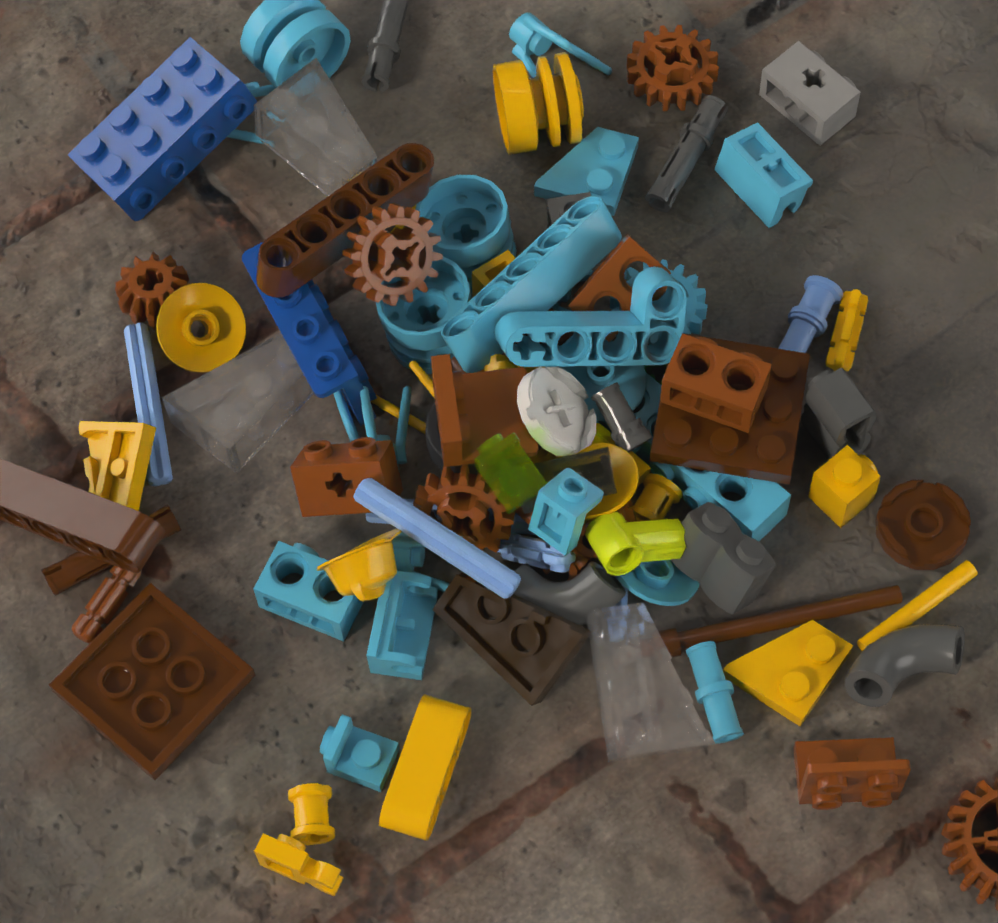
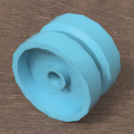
[240,0,351,97]

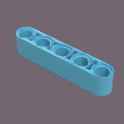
[441,196,622,373]

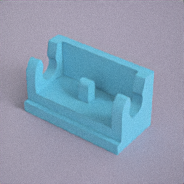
[714,122,813,228]
[366,571,439,680]

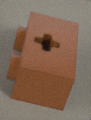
[290,437,403,517]

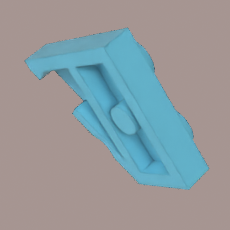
[534,127,639,216]

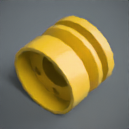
[493,52,584,155]

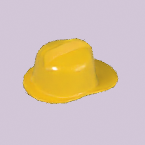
[317,529,402,602]

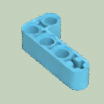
[494,266,687,367]

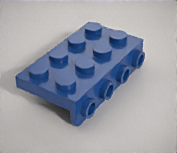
[68,37,257,221]
[242,241,377,426]

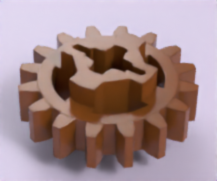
[627,25,719,111]
[342,203,443,306]
[413,464,515,552]

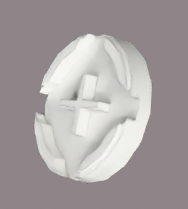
[517,366,597,457]

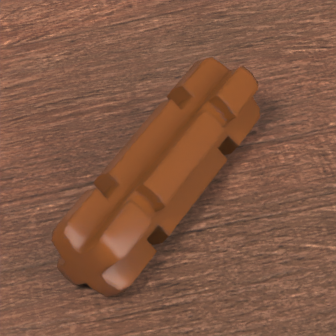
[71,565,141,644]

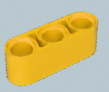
[379,694,472,841]

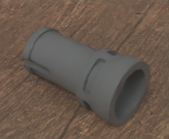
[591,382,653,452]

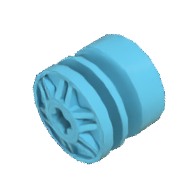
[416,175,517,294]
[376,257,472,374]

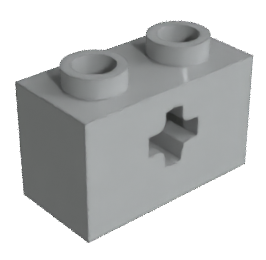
[759,41,861,146]

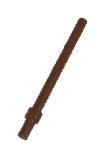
[619,585,902,663]

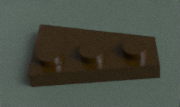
[432,572,592,706]

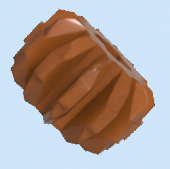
[115,251,189,330]

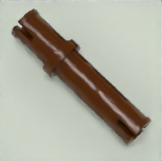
[41,504,182,596]

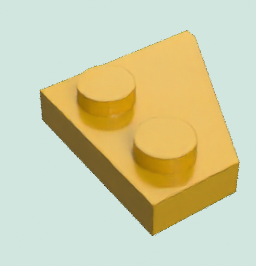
[79,421,156,511]
[723,620,853,726]

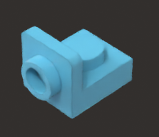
[528,468,604,556]
[320,714,400,792]

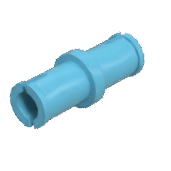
[686,641,744,744]

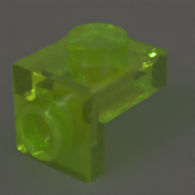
[474,432,547,514]

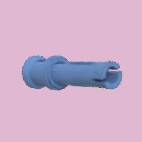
[778,275,843,353]

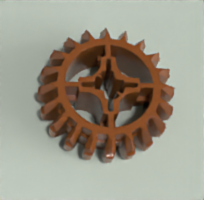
[941,777,998,911]

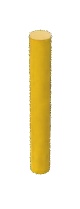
[857,560,978,651]

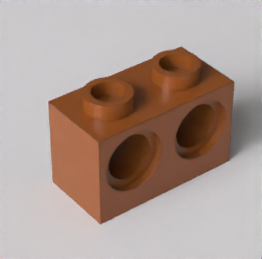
[567,233,671,342]
[660,333,772,433]

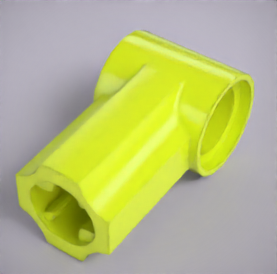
[585,512,686,576]

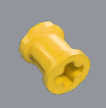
[629,473,683,521]
[288,783,335,845]

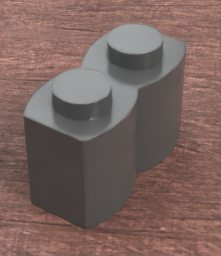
[801,368,877,460]
[671,502,776,614]

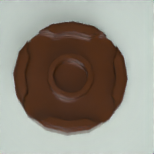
[875,480,971,570]

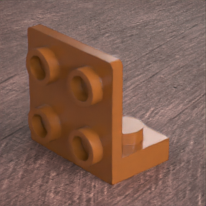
[431,354,538,467]
[793,737,911,810]

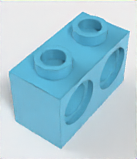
[253,541,364,642]

